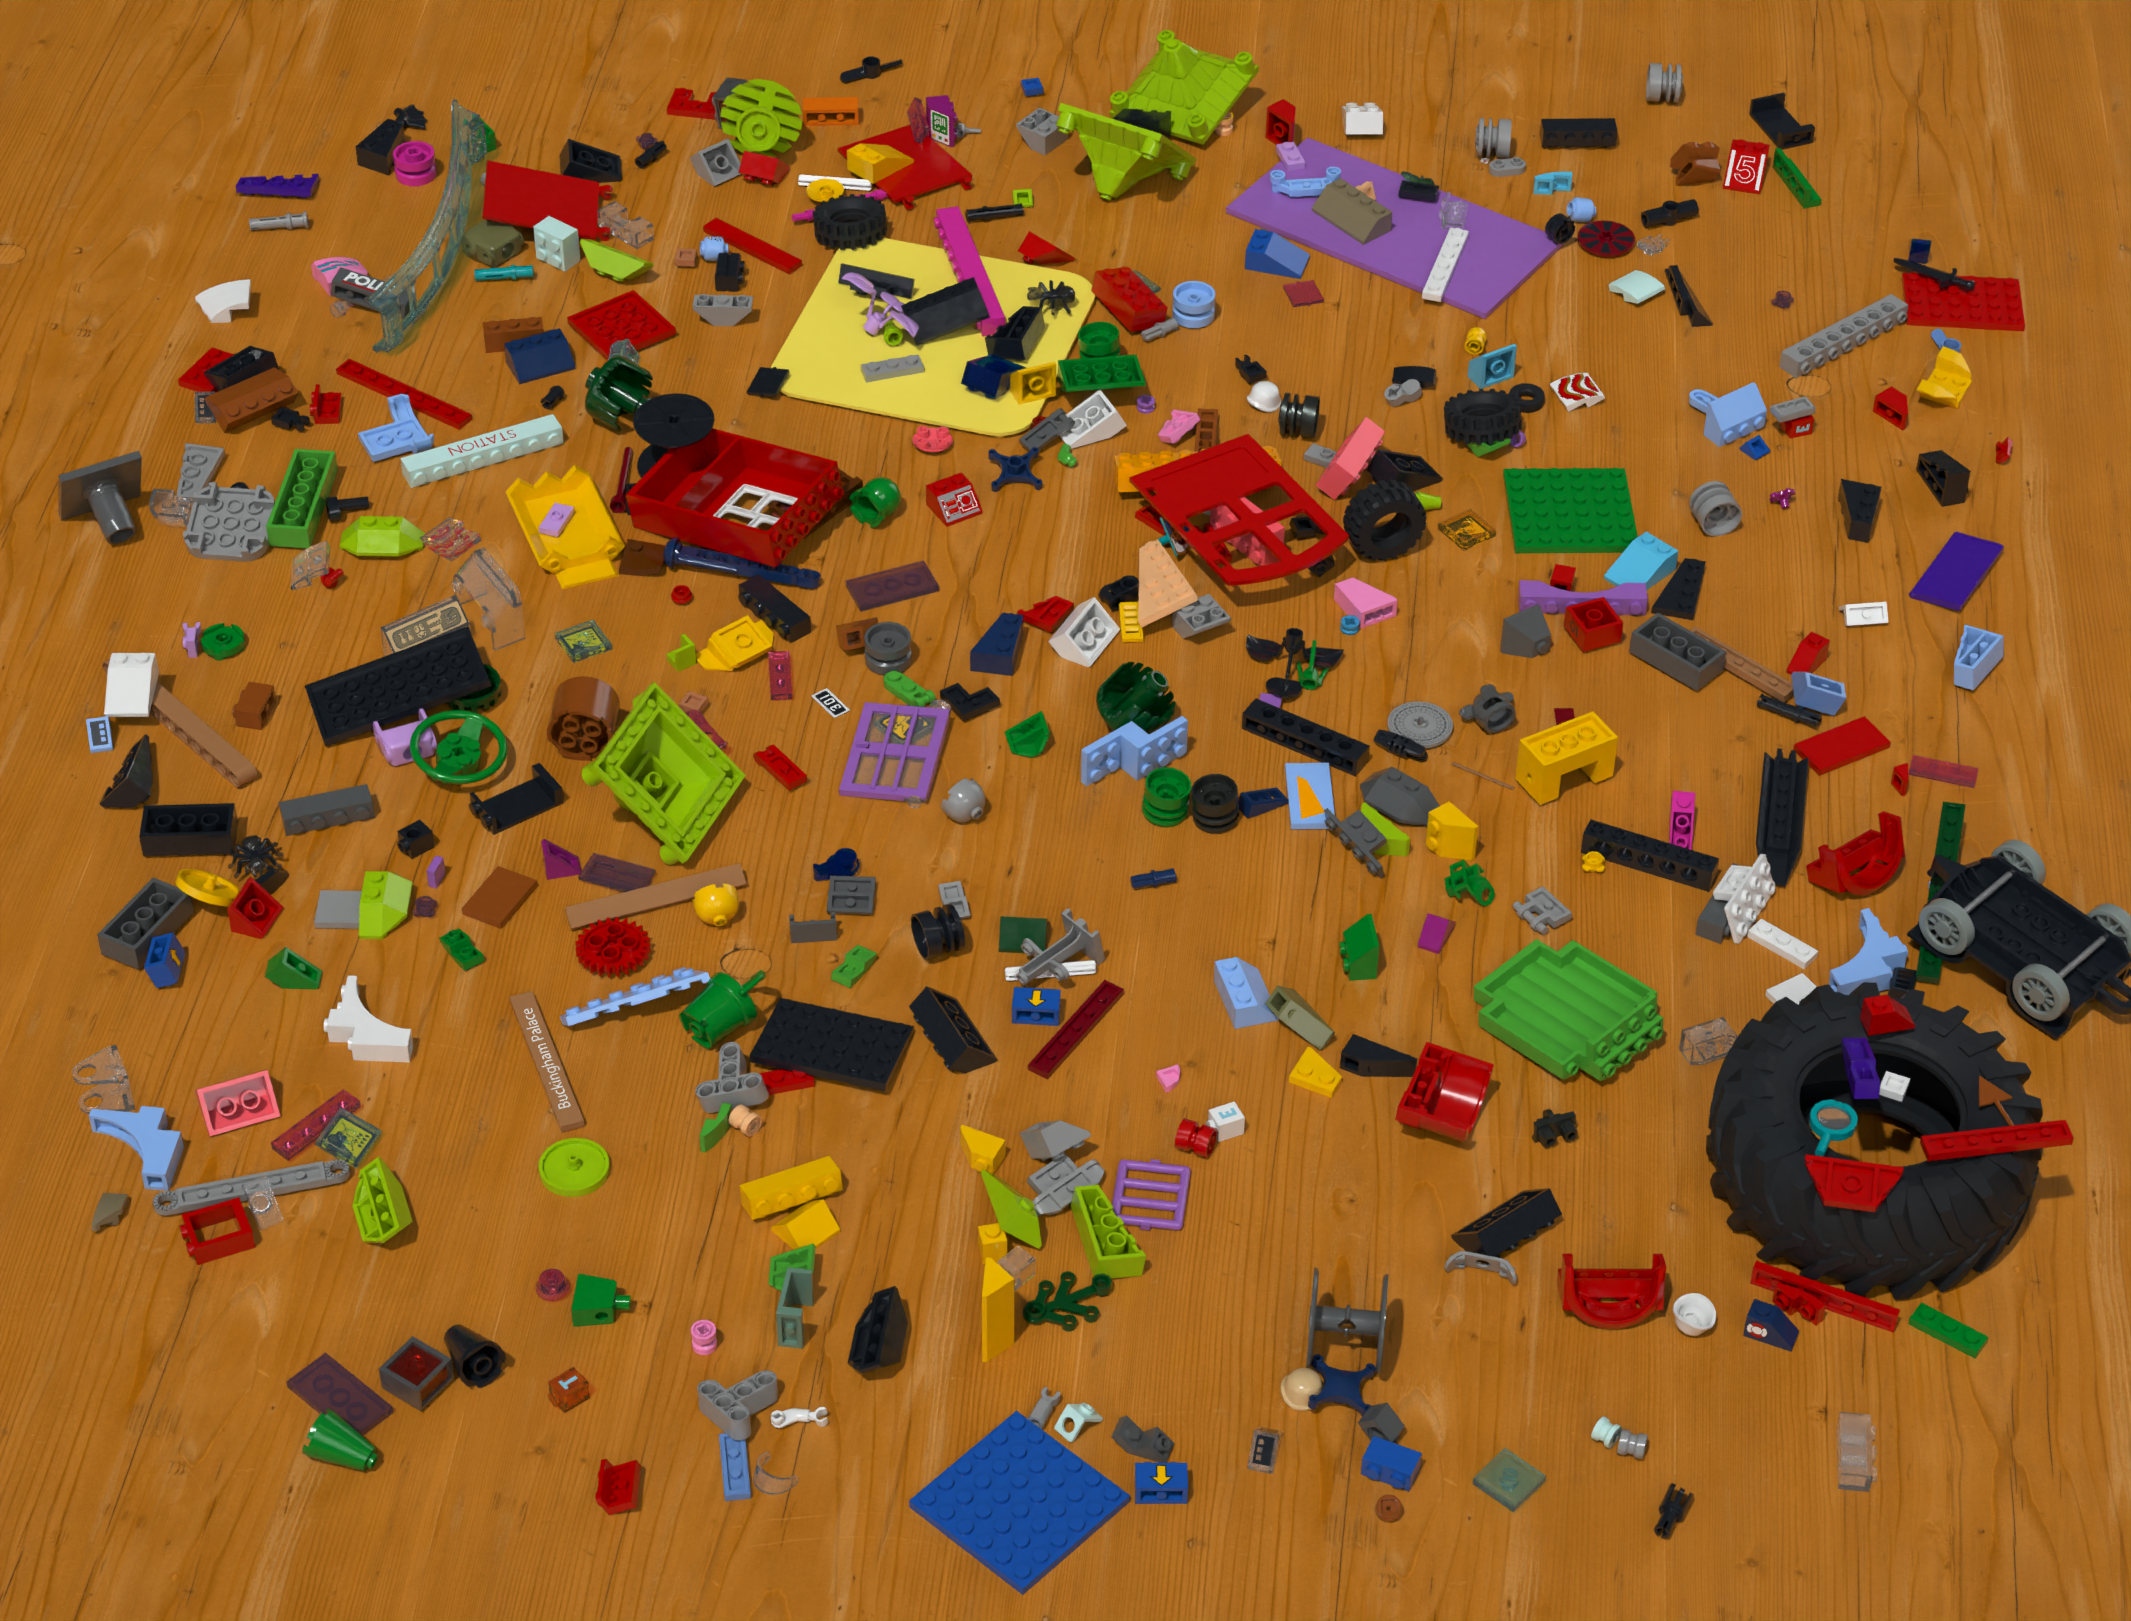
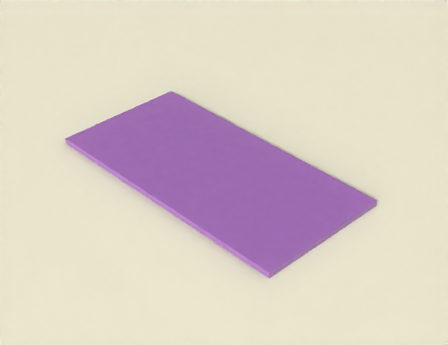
[1226,138,1564,319]

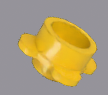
[1582,851,1605,872]

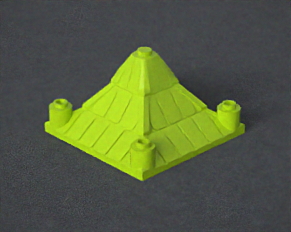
[1109,30,1259,145]
[1056,103,1197,201]
[582,682,746,865]

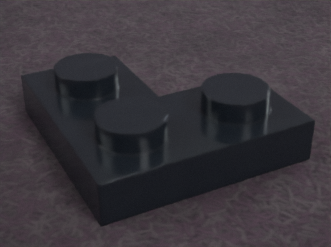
[940,683,1000,721]

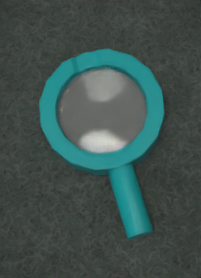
[1809,1099,1858,1157]

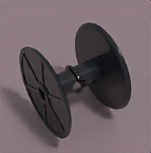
[633,393,715,478]

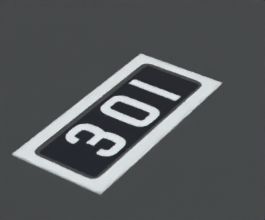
[811,688,850,718]

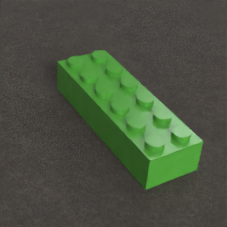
[266,449,338,549]

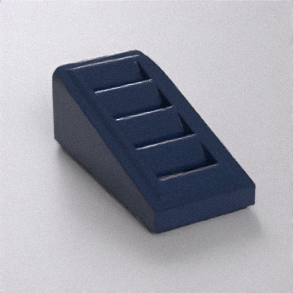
[1238,787,1288,818]

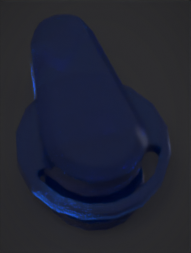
[813,848,860,881]

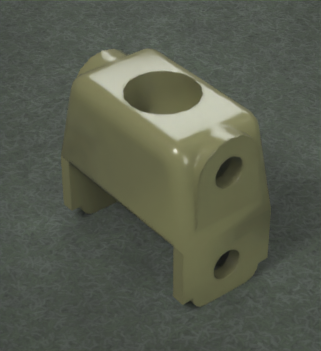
[462,220,524,267]

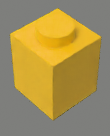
[978,1223,1007,1264]

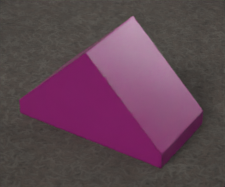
[541,839,582,880]
[1417,913,1456,954]

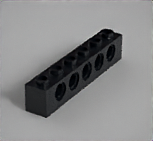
[1242,698,1370,777]
[1581,819,1719,892]

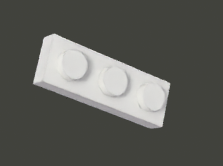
[1747,919,1818,969]

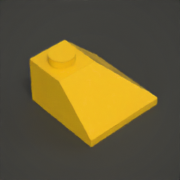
[1010,362,1056,405]

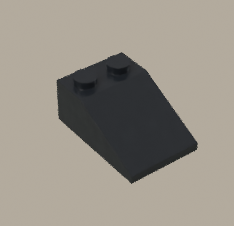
[559,139,622,183]
[1367,449,1443,491]

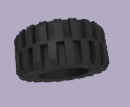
[1343,480,1427,561]

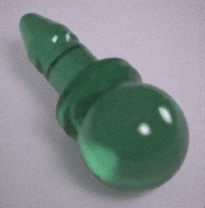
[1401,172,1435,185]

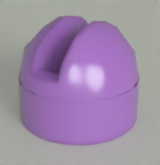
[1510,431,1526,447]

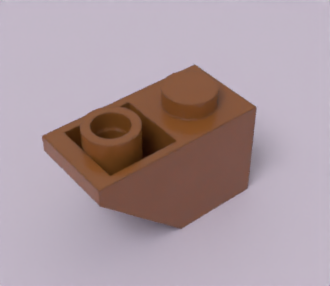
[836,617,878,651]

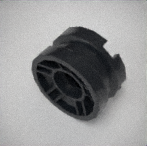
[1545,213,1575,244]

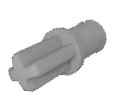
[1141,318,1178,341]

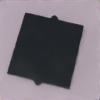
[747,367,790,397]

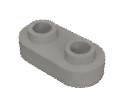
[1489,157,1526,177]

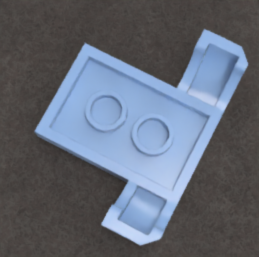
[358,394,434,462]

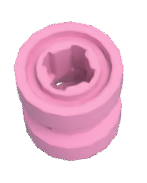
[691,1320,717,1355]

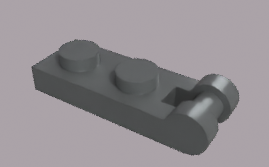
[1019,408,1075,452]

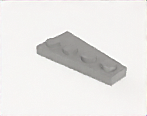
[176,443,225,504]

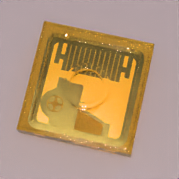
[1438,509,1496,551]

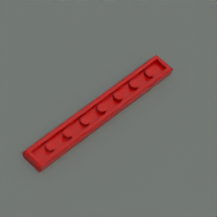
[336,359,472,430]

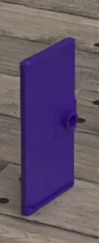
[1909,532,2004,610]

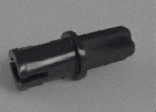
[635,141,667,169]

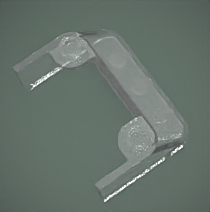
[451,547,525,651]

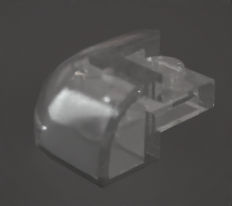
[149,489,193,528]

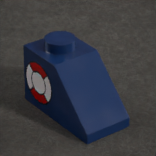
[1743,1299,1799,1352]

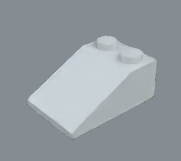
[1057,390,1127,449]
[104,653,159,717]

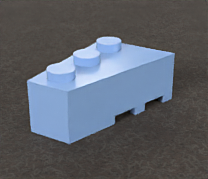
[1954,624,2004,690]

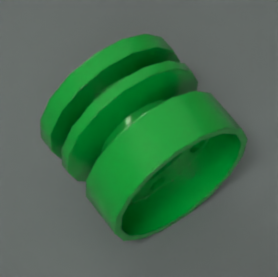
[1078,322,1121,359]
[1142,767,1191,827]

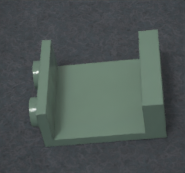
[776,1267,814,1349]

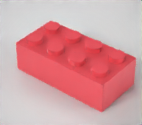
[1316,417,1385,500]
[1210,497,1285,566]

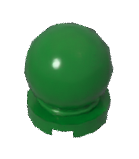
[849,477,901,528]

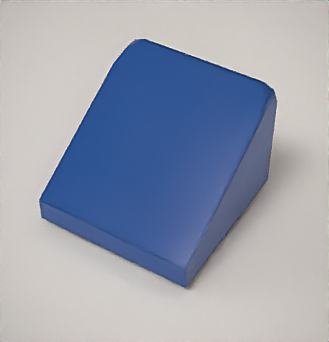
[1739,435,1770,460]

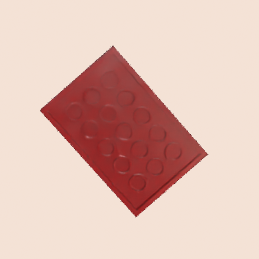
[1901,272,2025,332]

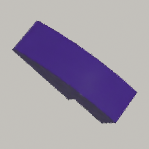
[1841,1037,1880,1099]

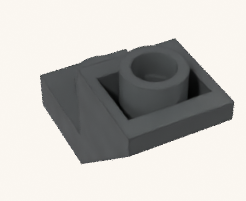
[1111,1415,1174,1463]

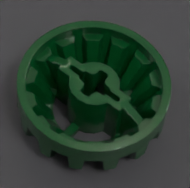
[446,664,502,713]

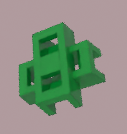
[1444,859,1495,906]

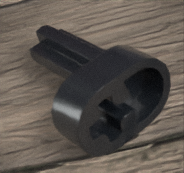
[326,496,369,522]

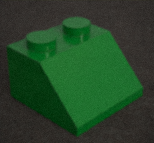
[1339,914,1379,981]

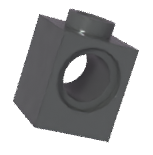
[1358,1403,1405,1443]

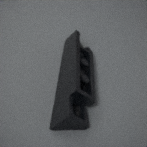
[1664,265,1713,327]

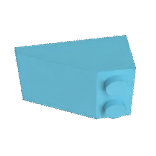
[1603,532,1678,590]

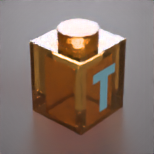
[548,1367,590,1413]

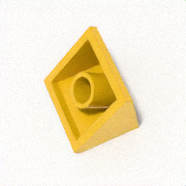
[771,1199,840,1249]

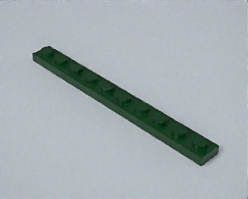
[1916,801,1966,984]

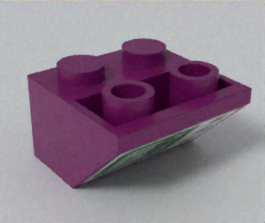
[926,95,957,147]

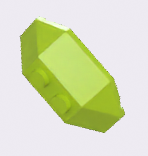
[580,239,654,282]
[340,516,426,556]
[359,871,413,939]
[352,1157,413,1243]

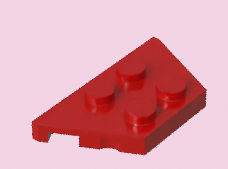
[1804,1154,1904,1212]

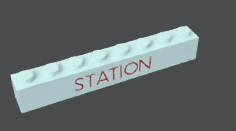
[400,414,563,488]

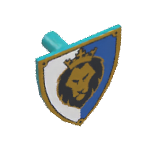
[1158,517,1190,556]

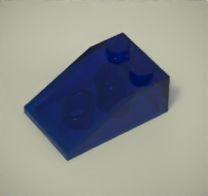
[961,354,1026,399]

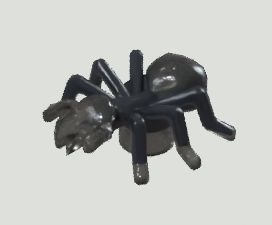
[1027,280,1075,315]
[228,835,284,878]

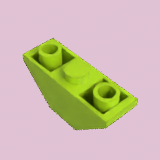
[1361,802,1410,856]

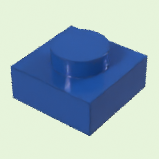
[1021,78,1043,96]

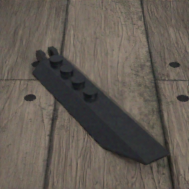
[1756,748,1809,887]

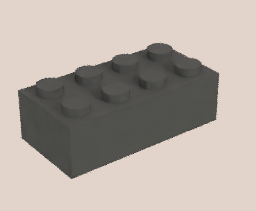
[1629,613,1726,691]
[97,878,194,970]

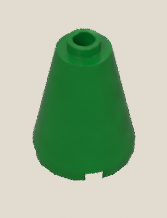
[303,1408,379,1471]

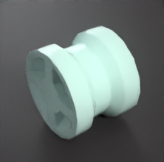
[1591,1416,1623,1449]

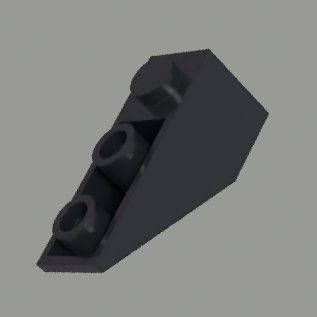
[1340,1034,1418,1077]

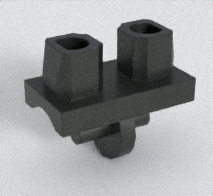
[1532,1109,1577,1148]

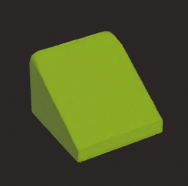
[1012,189,1033,208]

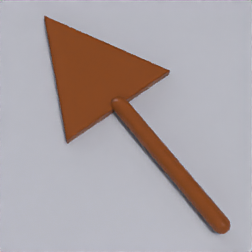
[1979,1075,2014,1126]

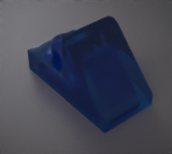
[1908,239,1931,264]

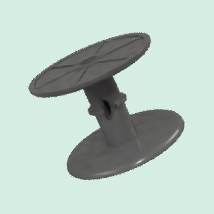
[1306,1267,1388,1375]

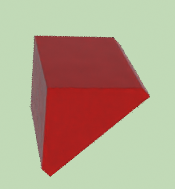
[227,877,284,939]

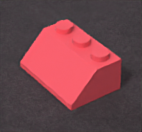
[195,1070,280,1136]

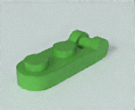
[883,671,936,707]

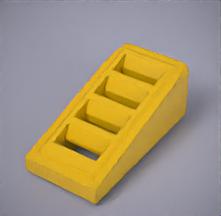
[1119,602,1143,642]

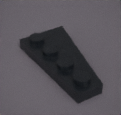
[1651,558,1706,620]

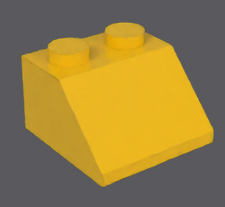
[1425,801,1478,861]

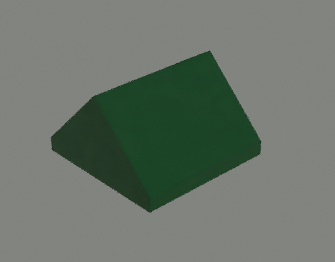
[999,916,1048,953]

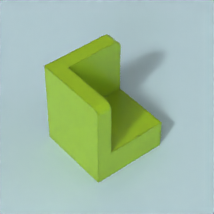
[666,634,696,672]

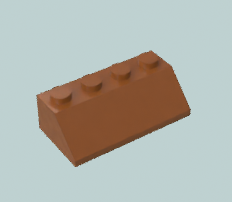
[204,367,298,433]

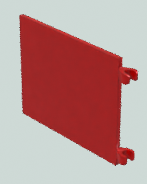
[838,123,972,210]
[482,160,613,241]

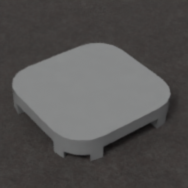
[183,482,275,562]

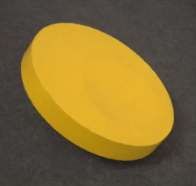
[175,869,240,907]

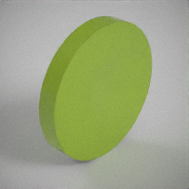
[539,1138,610,1197]

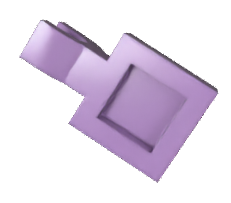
[183,622,201,658]

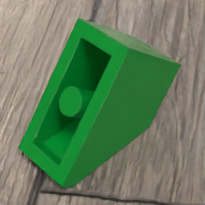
[265,947,322,990]

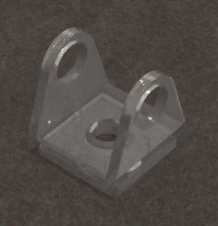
[72,1045,135,1114]

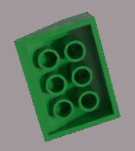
[1058,354,1145,392]

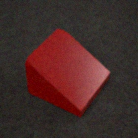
[1891,763,1909,797]

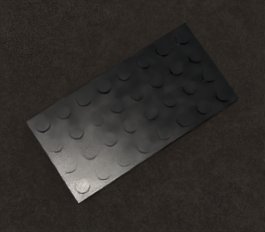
[305,626,491,746]

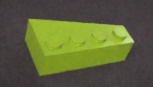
[1071,1185,1146,1279]

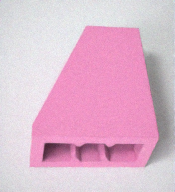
[1334,578,1398,629]

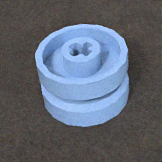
[1172,281,1215,328]

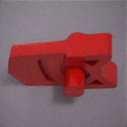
[1995,437,2013,464]

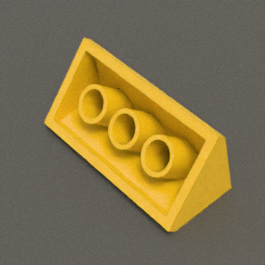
[982,1257,1014,1362]

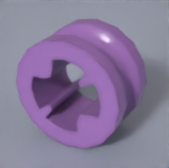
[1137,395,1155,414]

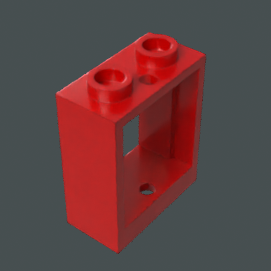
[179,1197,255,1265]

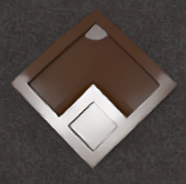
[619,539,665,576]

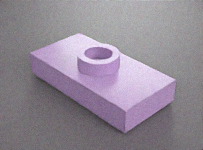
[539,503,575,537]

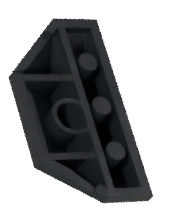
[848,1286,908,1373]

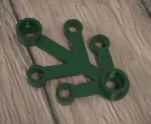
[1023,1271,1112,1332]

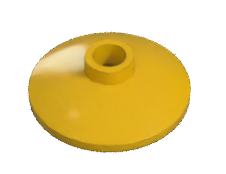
[806,178,844,202]

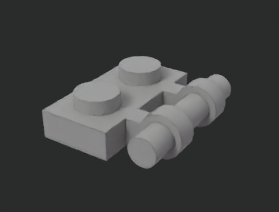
[1512,886,1572,935]

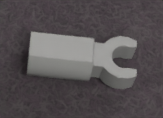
[1028,1387,1060,1429]

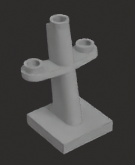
[1016,908,1105,985]

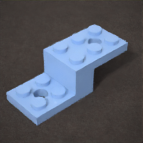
[1081,716,1188,786]

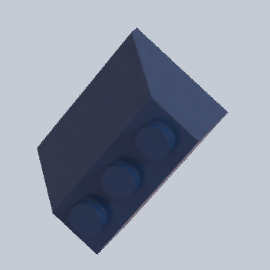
[504,328,575,384]

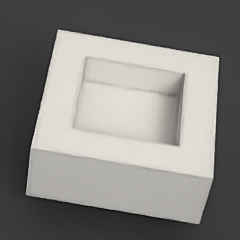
[1879,1071,1910,1102]

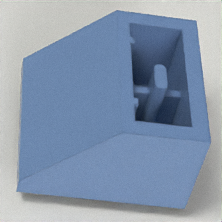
[1791,672,1846,716]

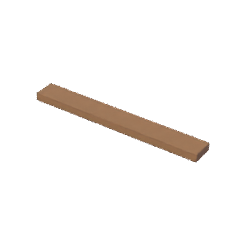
[565,863,746,931]

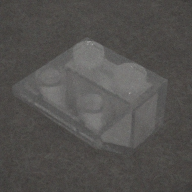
[1679,1017,1738,1065]

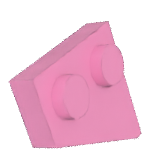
[1158,409,1200,444]

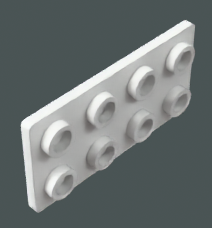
[1713,854,1775,944]

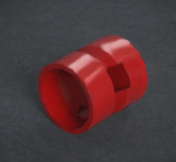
[1175,1118,1218,1158]

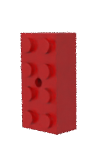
[1091,266,1168,332]

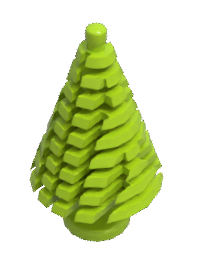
[720,79,802,157]

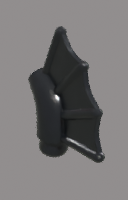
[394,104,428,130]

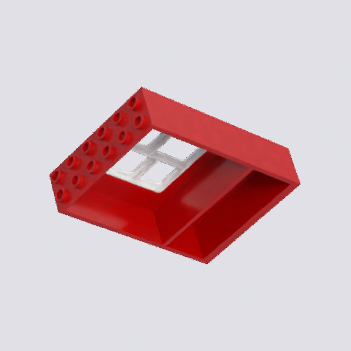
[626,428,844,567]

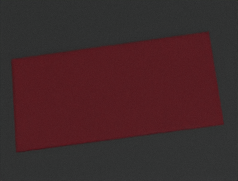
[1554,708,1575,725]

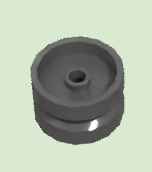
[864,622,912,675]

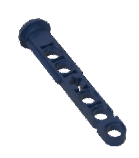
[663,537,821,588]

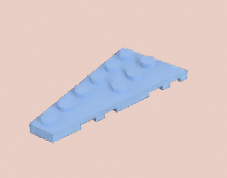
[560,967,710,1026]

